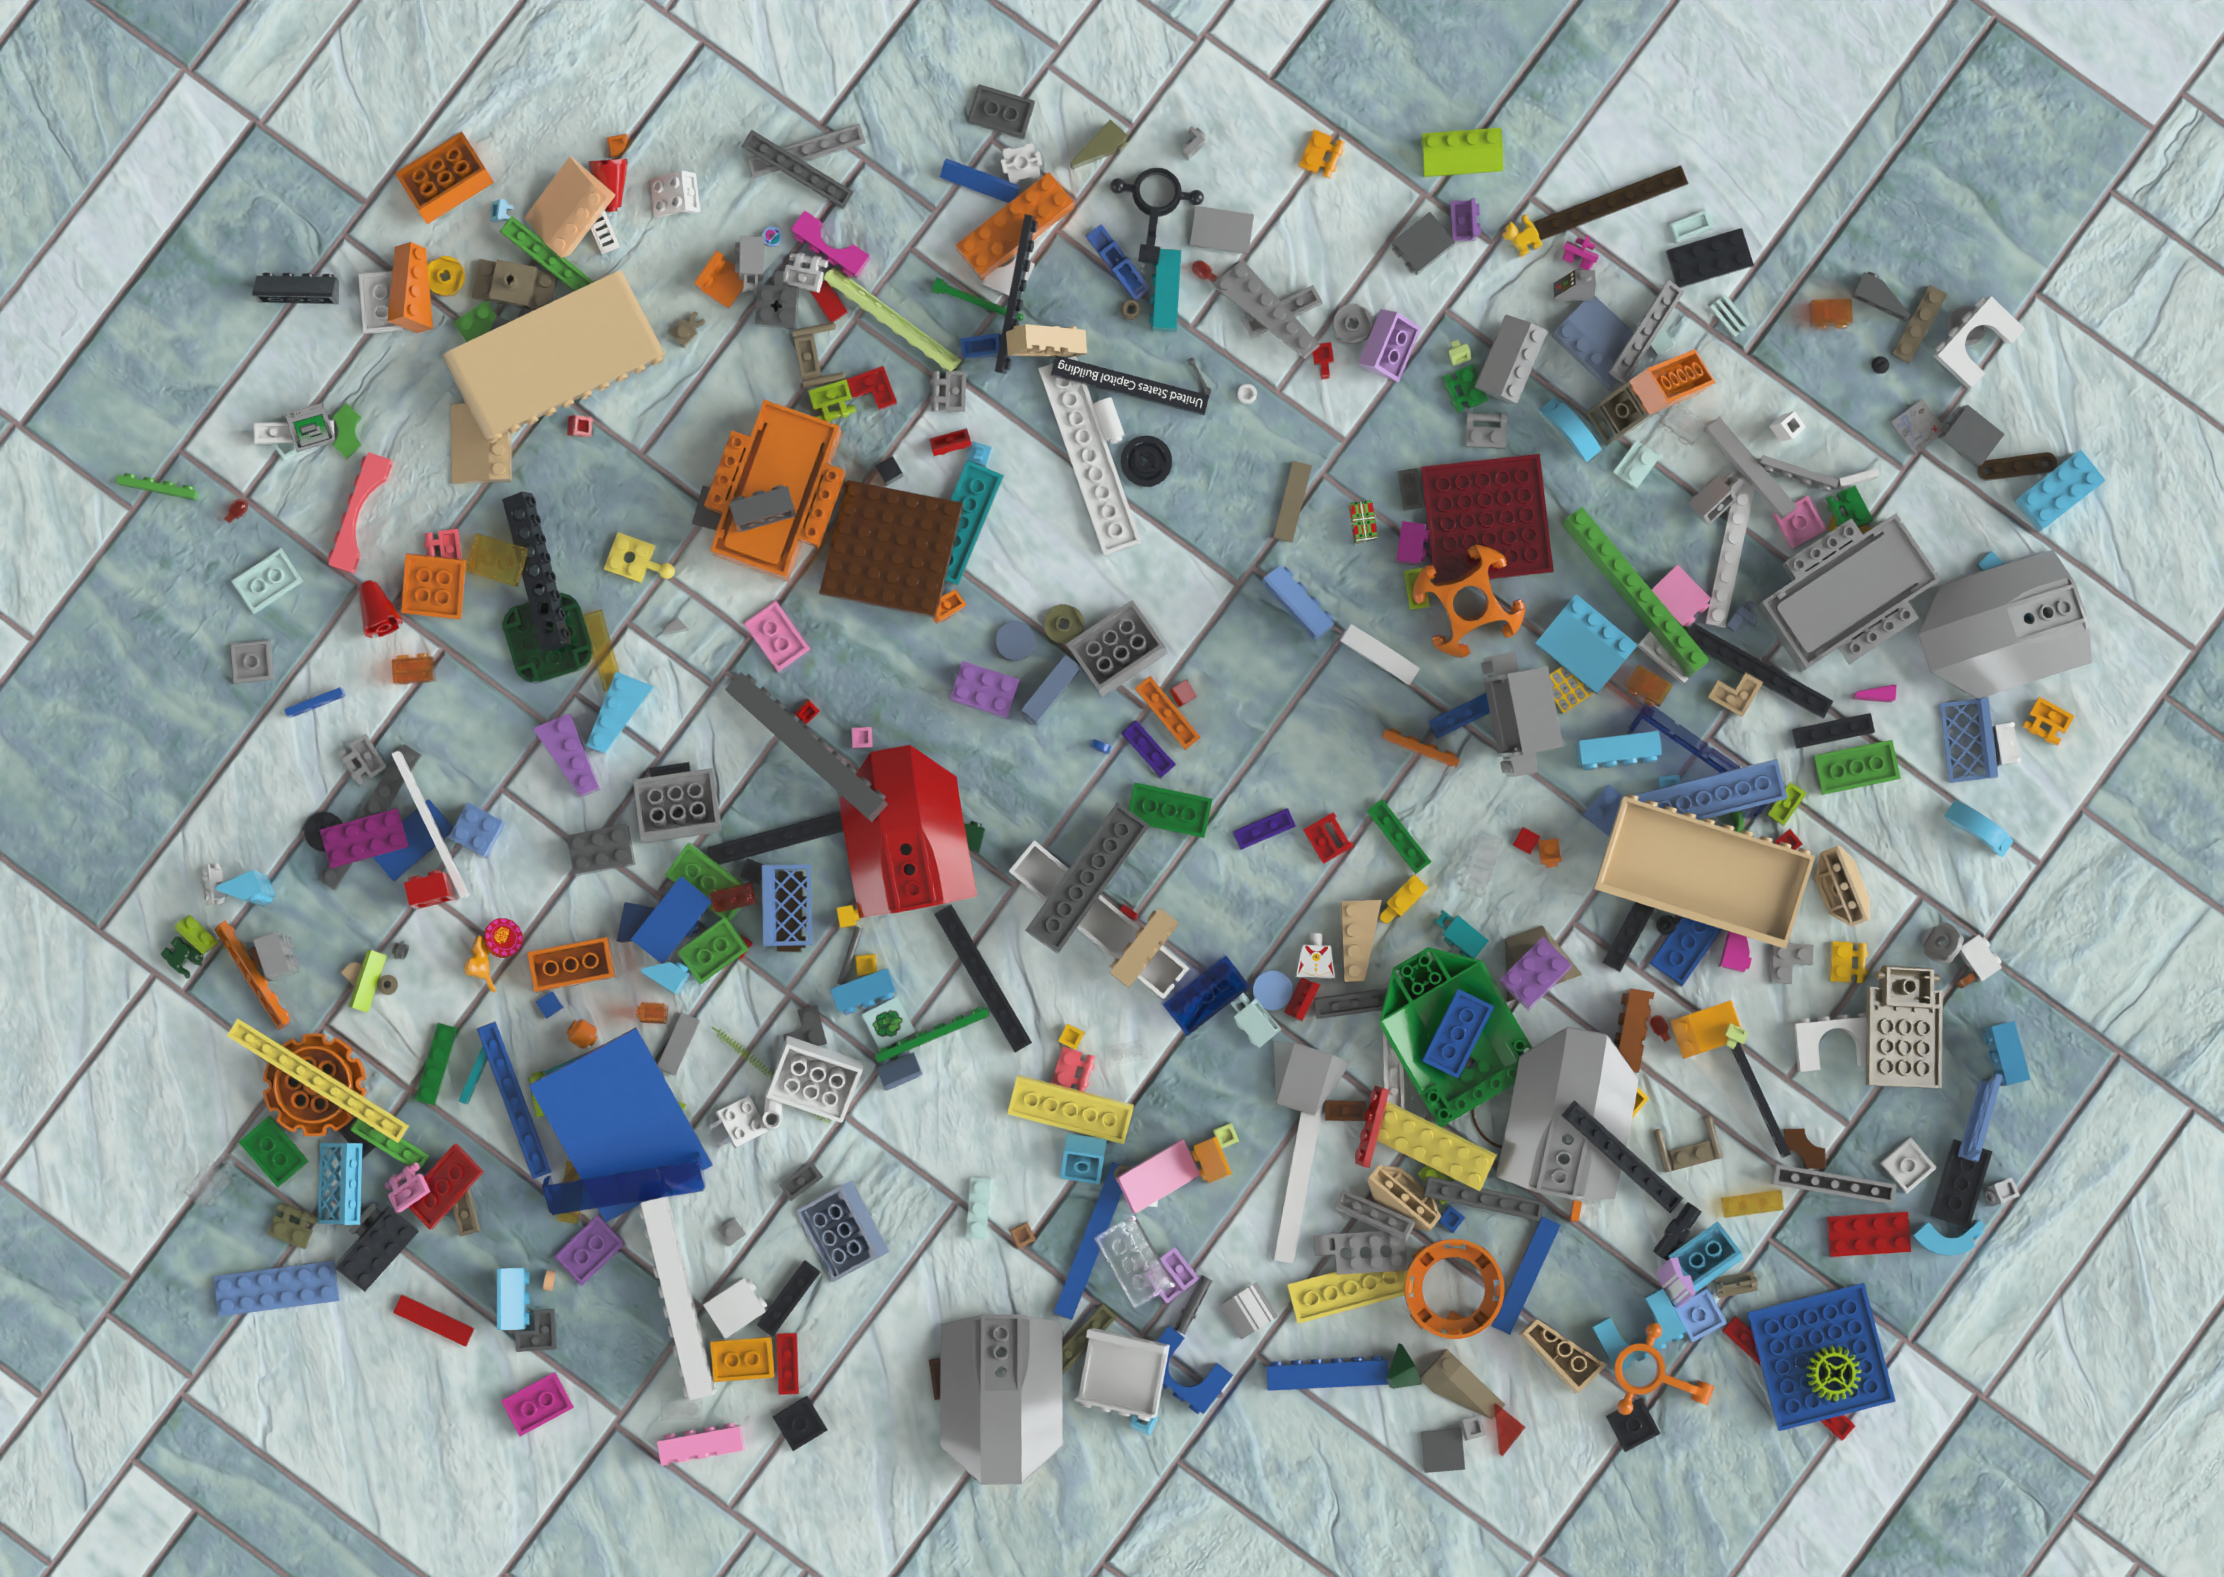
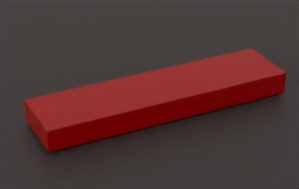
[393,1294,475,1347]

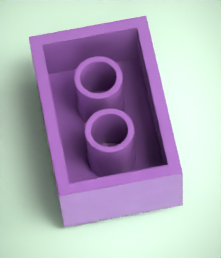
[950,661,1020,720]
[1500,937,1572,1011]

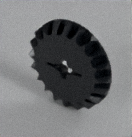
[1121,435,1172,487]

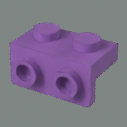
[1450,198,1481,242]

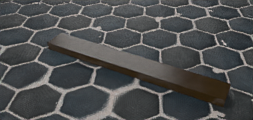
[1534,165,1689,241]

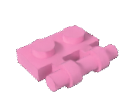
[384,1162,430,1213]

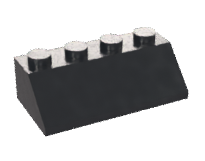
[252,273,339,304]

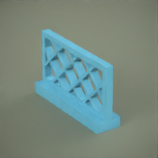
[318,1143,362,1225]

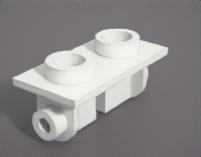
[201,864,226,906]

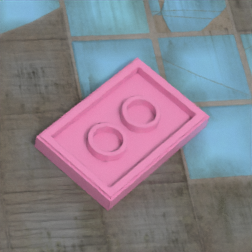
[743,600,811,672]

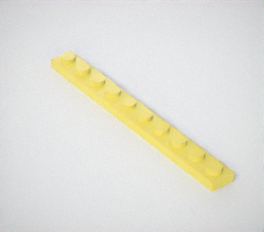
[227,1018,409,1143]

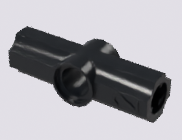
[1653,1202,1702,1261]

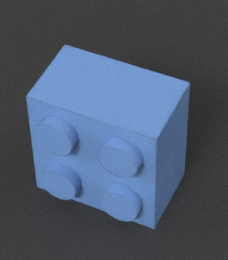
[449,802,506,858]

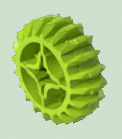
[1806,1346,1861,1401]

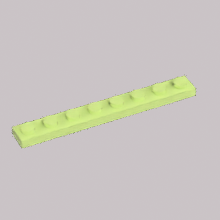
[823,267,961,372]

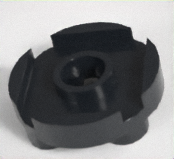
[304,812,343,852]

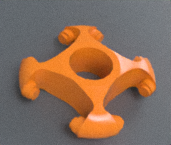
[1412,544,1526,658]

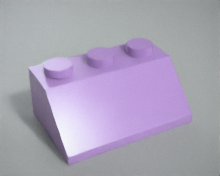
[1358,309,1421,382]

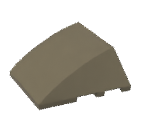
[1505,925,1582,1002]

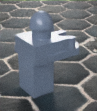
[1726,601,1757,632]

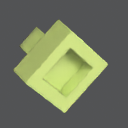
[1449,340,1471,366]
[1725,1023,1748,1049]

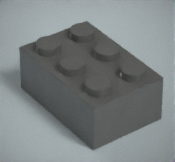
[729,485,796,533]
[567,824,636,876]

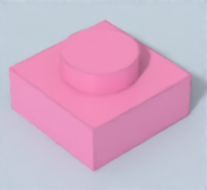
[852,727,873,749]

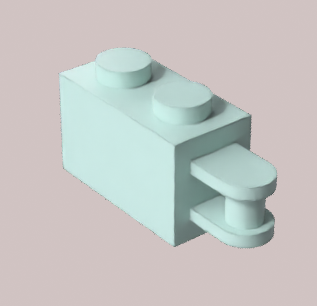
[1229,991,1282,1048]

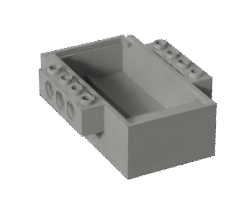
[1481,652,1563,777]

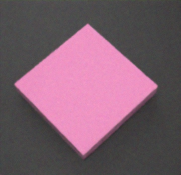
[1772,495,1827,549]

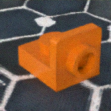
[1538,838,1562,868]

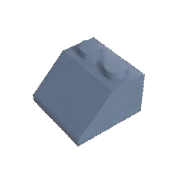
[877,1051,924,1091]

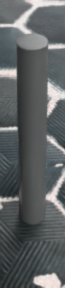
[837,926,863,985]

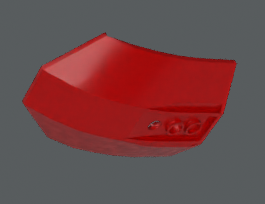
[839,745,978,918]

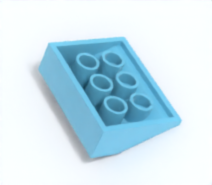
[1535,594,1638,694]

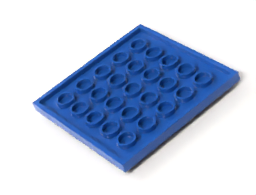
[1747,1283,1896,1431]

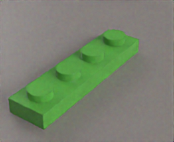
[116,473,199,501]
[350,1118,430,1172]

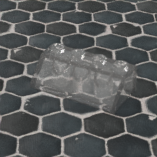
[1094,1215,1175,1309]

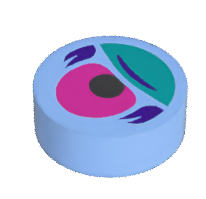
[762,226,782,247]

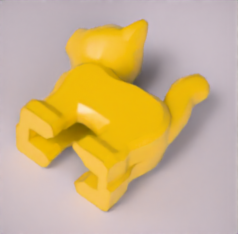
[1502,214,1543,258]

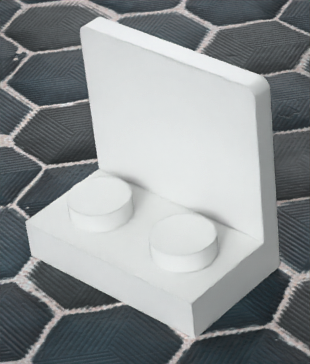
[650,171,700,218]

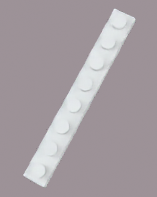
[1705,470,1755,628]

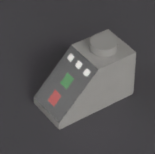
[1553,270,1596,301]

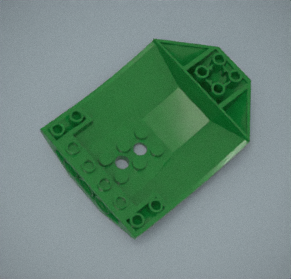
[1379,947,1532,1128]

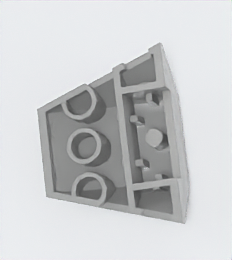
[1273,1041,1350,1116]

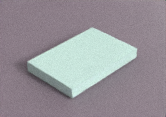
[231,548,304,614]

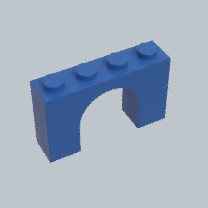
[1156,1325,1233,1414]

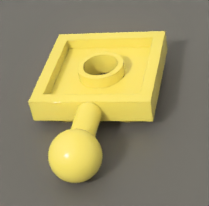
[604,532,675,583]

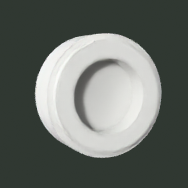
[1237,384,1257,404]

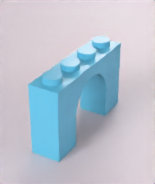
[1591,1288,1687,1371]

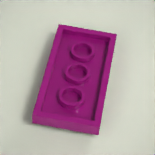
[320,808,409,869]

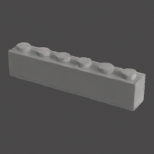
[1770,1164,1897,1205]

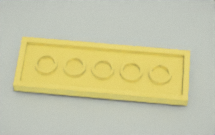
[1007,1075,1134,1144]
[1377,1102,1497,1191]
[1287,1265,1413,1324]

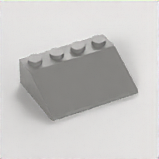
[1066,600,1168,697]
[633,768,722,843]

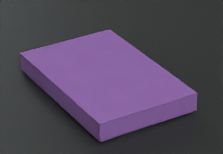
[554,1214,626,1286]

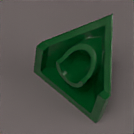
[1386,1343,1422,1389]

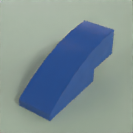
[961,333,1002,359]

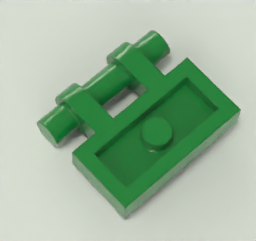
[1442,364,1488,413]
[1825,485,1873,528]

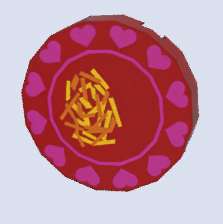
[483,918,523,958]

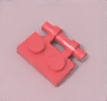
[424,529,462,559]
[1051,1047,1095,1092]

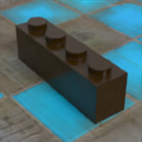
[777,871,807,953]

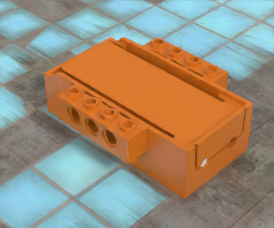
[704,399,846,582]

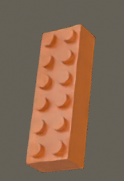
[956,172,1075,281]
[1629,349,1716,415]

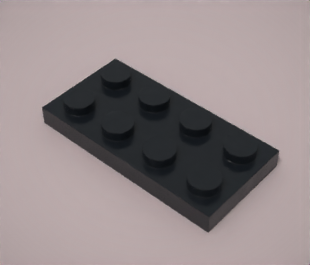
[1666,228,1754,288]
[1929,1139,1993,1228]
[334,1205,419,1292]

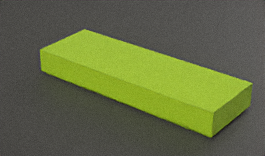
[348,949,387,1012]

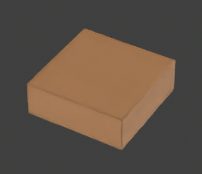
[1009,1222,1036,1249]

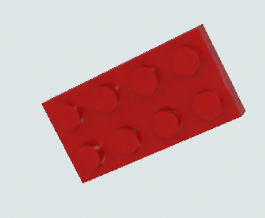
[408,1143,484,1230]
[1827,1212,1911,1257]

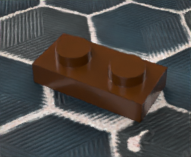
[1325,1100,1366,1121]

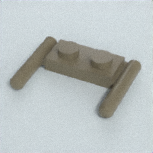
[792,322,846,388]
[1654,1116,1723,1173]

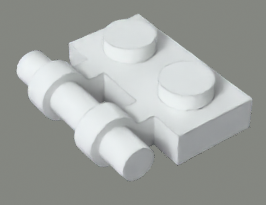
[783,253,828,293]

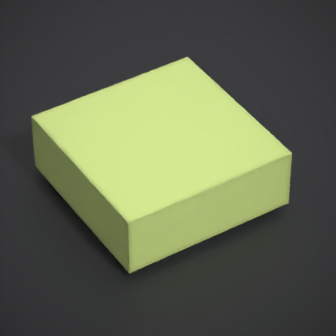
[1213,1123,1239,1149]

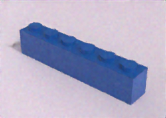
[1266,1356,1389,1391]

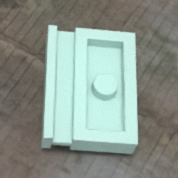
[1613,440,1660,489]

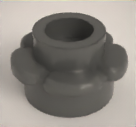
[392,941,409,960]

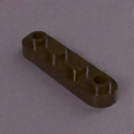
[1977,452,2057,481]

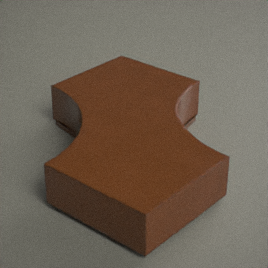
[1783,1129,1826,1169]

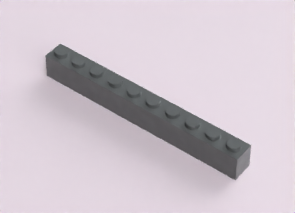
[725,672,888,822]

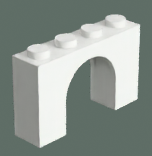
[1933,296,2025,388]
[1793,1013,1866,1072]

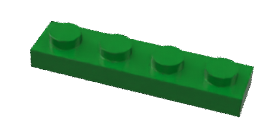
[1366,799,1431,875]
[415,1023,458,1106]

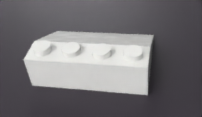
[766,1036,863,1123]

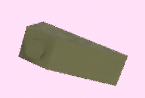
[1070,120,1128,170]

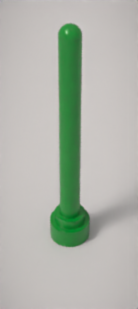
[931,277,1023,321]

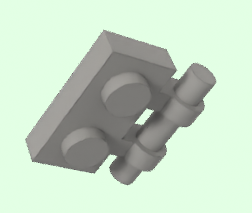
[930,371,966,412]
[338,734,388,786]

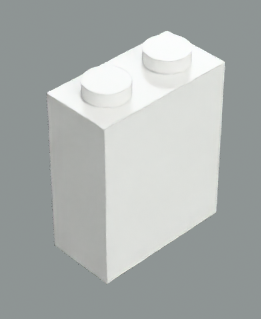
[703,1278,768,1339]

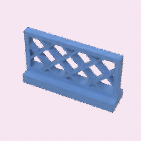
[1940,697,1998,783]
[762,864,813,947]
[1958,1074,2003,1162]

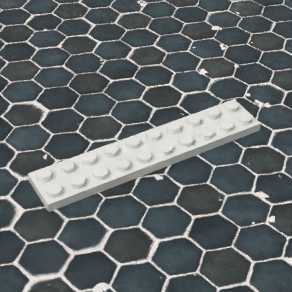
[1038,356,1142,556]

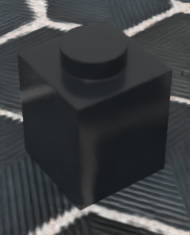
[876,456,904,486]

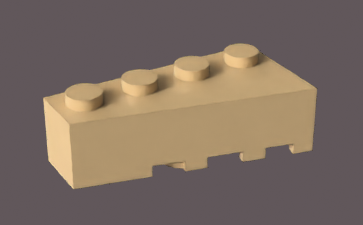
[1340,900,1382,983]
[1109,908,1179,988]
[1519,1319,1607,1394]

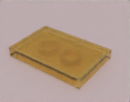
[466,533,528,587]

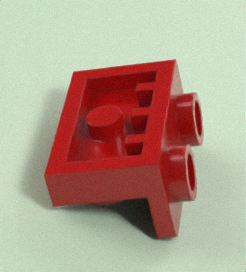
[1284,977,1320,1022]

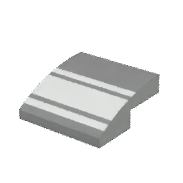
[1220,1282,1278,1340]

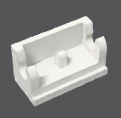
[1992,722,2021,766]

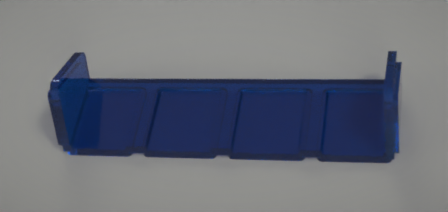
[1627,703,1768,819]
[542,1152,706,1215]

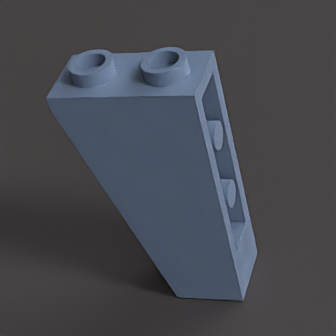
[1021,655,1082,725]

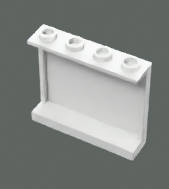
[1074,1328,1170,1421]

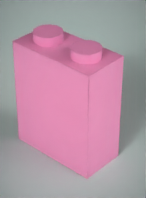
[1652,565,1711,627]

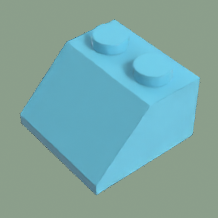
[640,961,691,995]
[1060,1133,1107,1184]

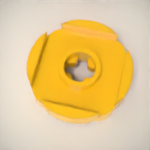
[427,256,466,297]

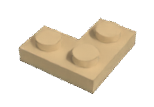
[1708,672,1763,717]

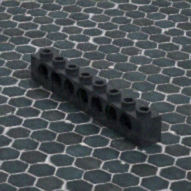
[502,492,572,652]

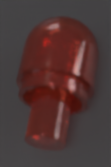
[1192,260,1217,283]
[224,499,248,524]
[1650,1015,1671,1043]

